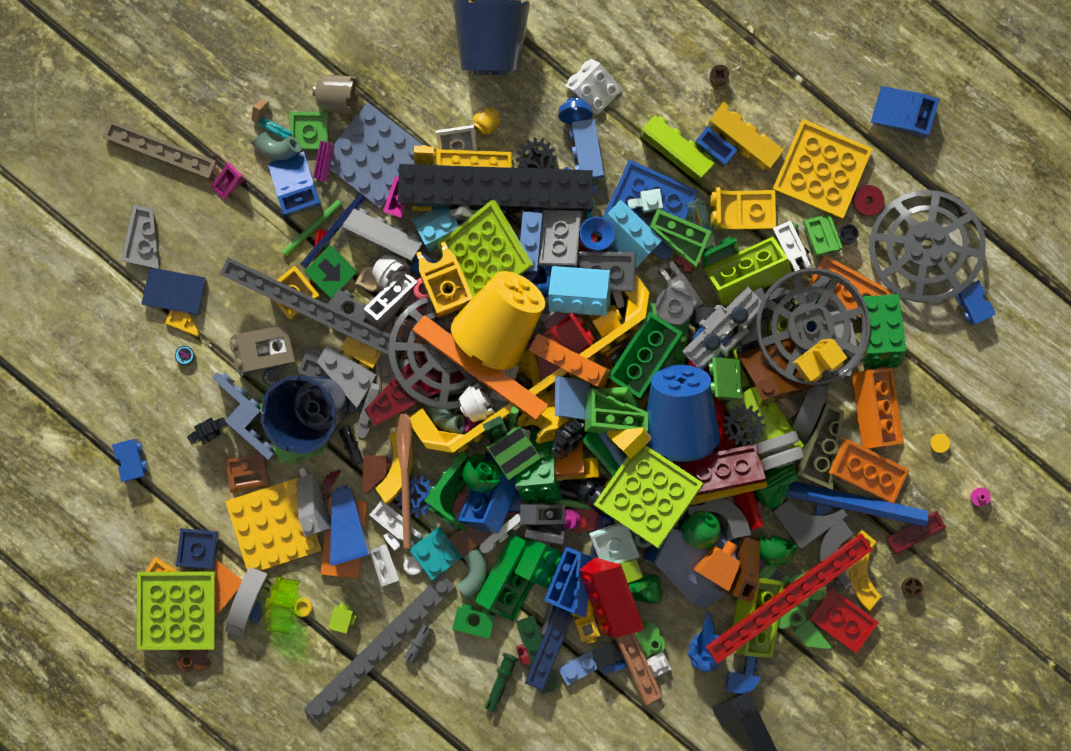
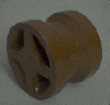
[709,65,729,86]
[901,577,923,597]

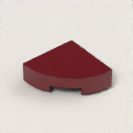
[516,644,531,665]

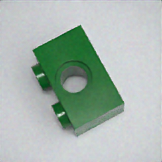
[452,604,496,639]

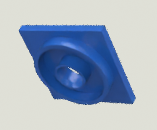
[603,160,699,261]

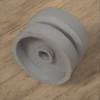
[755,431,805,471]

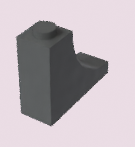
[771,500,847,549]

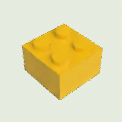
[275,266,321,321]

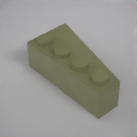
[794,403,844,490]

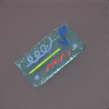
[686,197,713,234]

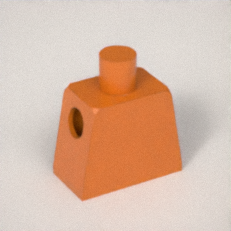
[693,541,740,591]

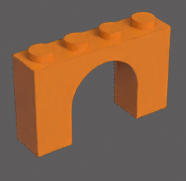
[529,333,611,388]

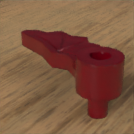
[321,470,341,499]

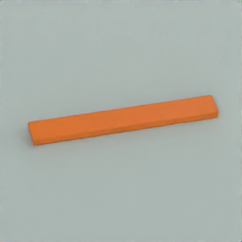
[412,315,548,422]

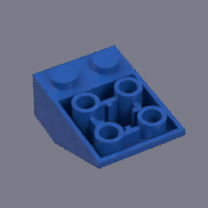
[870,86,940,139]
[268,151,322,218]

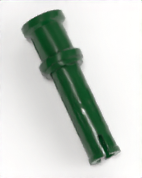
[485,653,519,712]

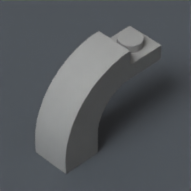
[225,567,267,638]

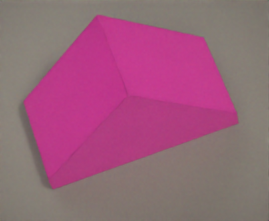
[211,162,245,199]
[383,176,407,218]

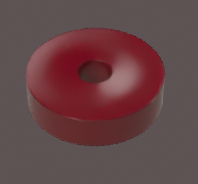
[853,185,885,216]

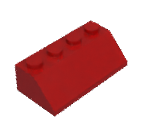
[579,558,644,638]

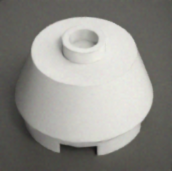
[372,254,411,289]
[459,383,496,422]

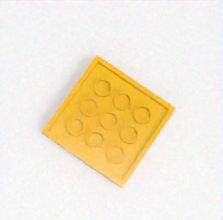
[772,119,873,219]
[225,477,322,571]

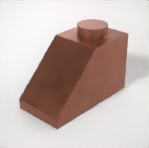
[362,455,391,494]

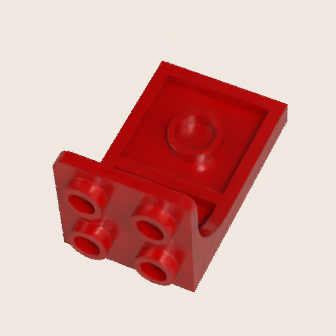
[526,313,595,379]

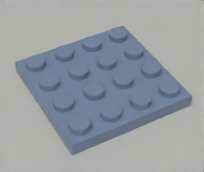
[330,102,422,209]

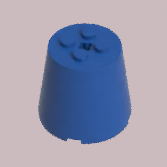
[646,365,720,462]

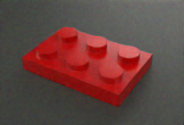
[809,588,879,654]

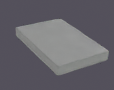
[538,210,582,267]

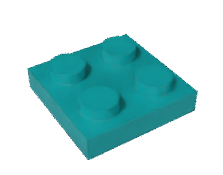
[408,526,462,581]

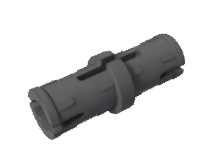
[404,624,433,663]

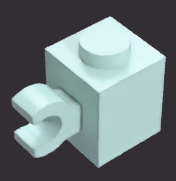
[628,189,663,214]

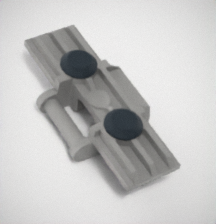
[682,287,766,370]

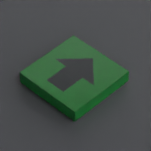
[303,245,357,299]

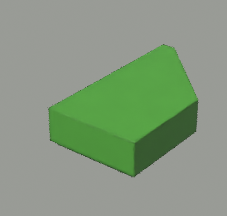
[794,619,831,649]

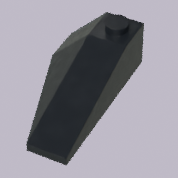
[712,692,777,751]

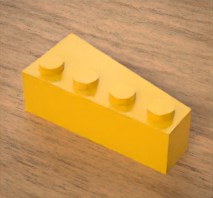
[707,101,784,171]

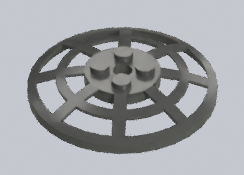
[869,190,986,303]
[756,268,870,385]
[388,298,490,409]

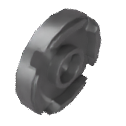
[655,286,694,325]

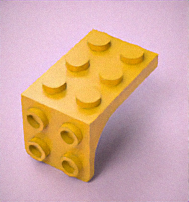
[710,187,776,230]

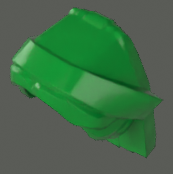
[754,464,798,509]
[628,574,663,604]

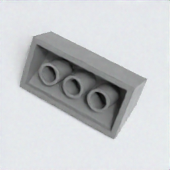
[342,208,424,264]

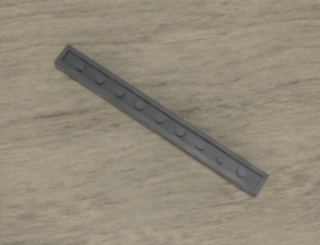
[220,257,403,357]
[304,573,456,722]

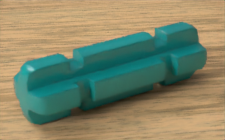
[258,117,293,140]

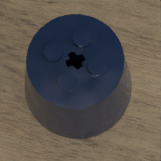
[453,0,530,76]
[260,376,347,454]

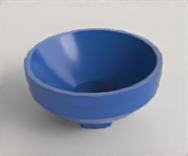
[558,98,593,125]
[579,216,615,252]

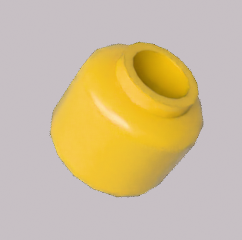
[472,107,500,135]

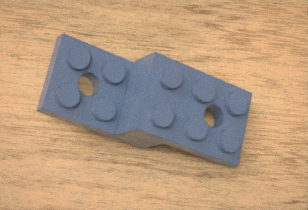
[212,372,277,461]

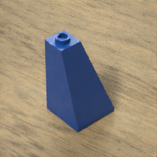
[330,485,372,566]

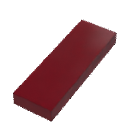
[886,511,946,555]

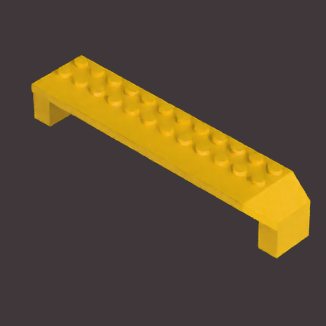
[410,274,649,454]

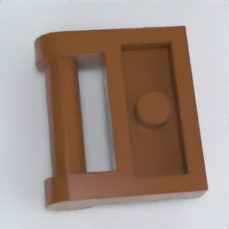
[225,453,270,493]

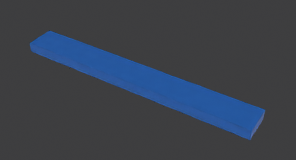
[787,482,928,527]

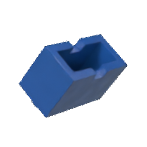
[695,126,737,168]
[955,280,996,326]
[112,439,149,482]

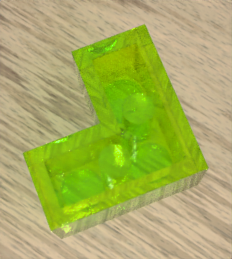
[264,577,300,635]

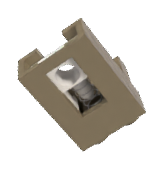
[229,325,295,376]

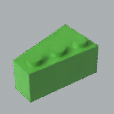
[649,209,711,269]
[585,388,648,434]

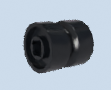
[576,478,605,513]

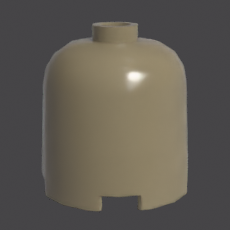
[312,74,359,115]

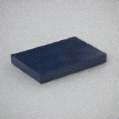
[141,267,206,316]

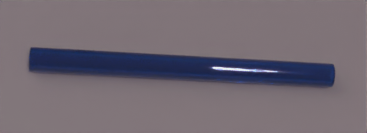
[300,193,366,269]

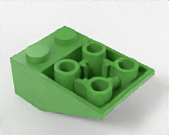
[709,357,743,402]

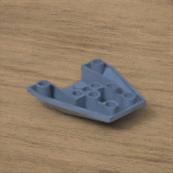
[654,528,740,609]

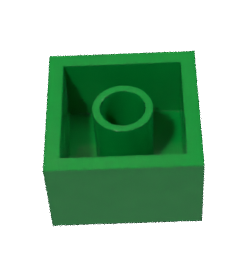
[514,538,563,589]

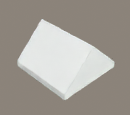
[436,125,477,151]

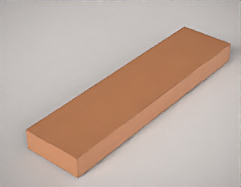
[615,633,663,706]

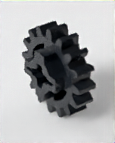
[516,137,557,169]
[723,404,766,446]
[187,417,228,445]
[551,419,585,459]

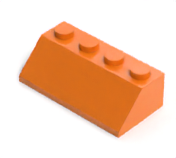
[852,368,904,449]

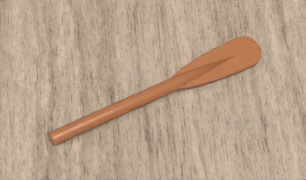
[396,414,411,548]

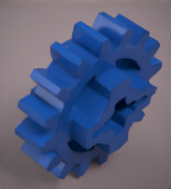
[395,475,433,517]

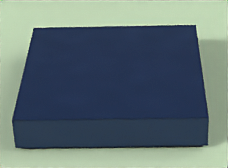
[176,528,219,570]

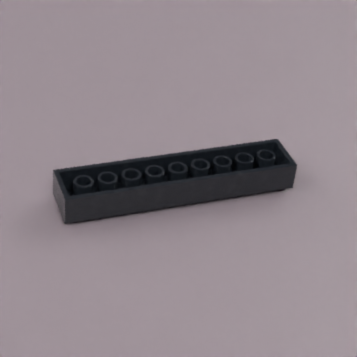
[398,164,593,212]

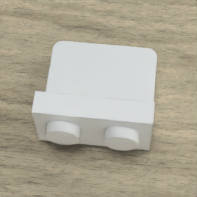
[565,59,621,115]

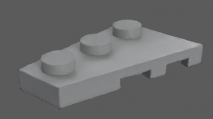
[121,205,159,269]
[317,346,376,407]

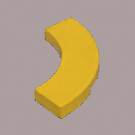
[376,431,413,505]
[848,530,882,611]

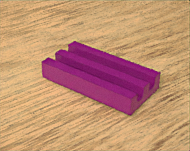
[313,140,335,182]

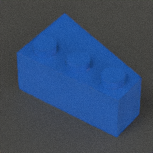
[544,547,592,618]

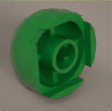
[462,454,502,493]
[680,510,721,550]
[759,534,798,568]

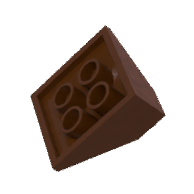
[737,338,813,407]

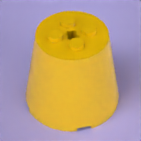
[451,271,545,370]

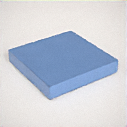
[555,377,590,421]

